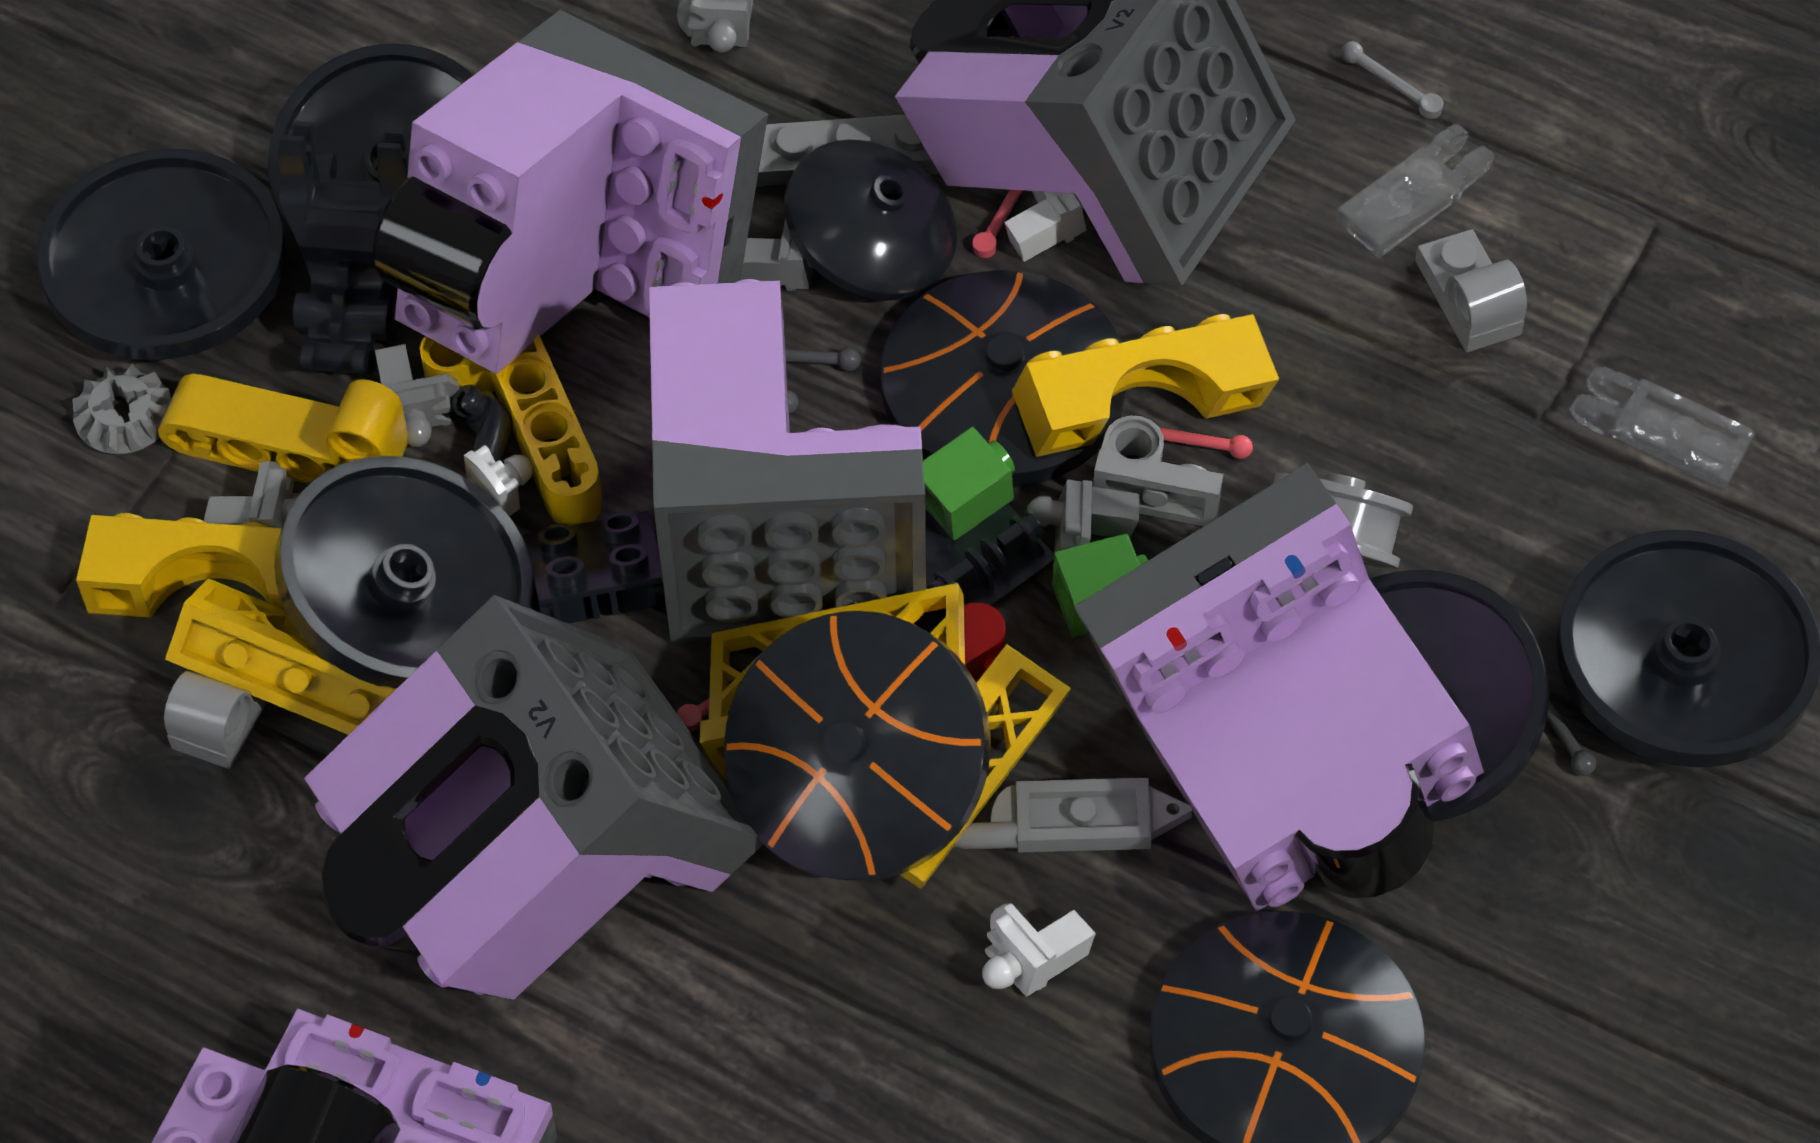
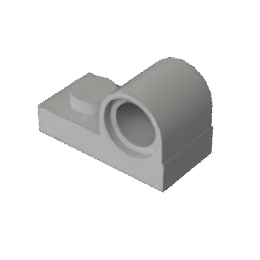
[1415,229,1527,353]
[1093,416,1224,526]
[164,671,267,769]

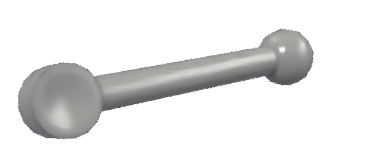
[1341,41,1444,119]

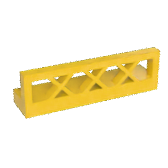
[165,578,397,735]
[900,644,1071,889]

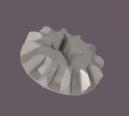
[72,364,171,454]

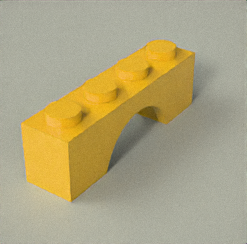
[1012,314,1279,457]
[76,513,285,618]

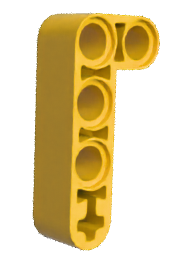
[420,334,603,525]
[158,374,408,484]

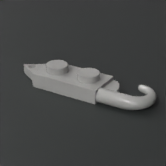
[954,778,1192,853]

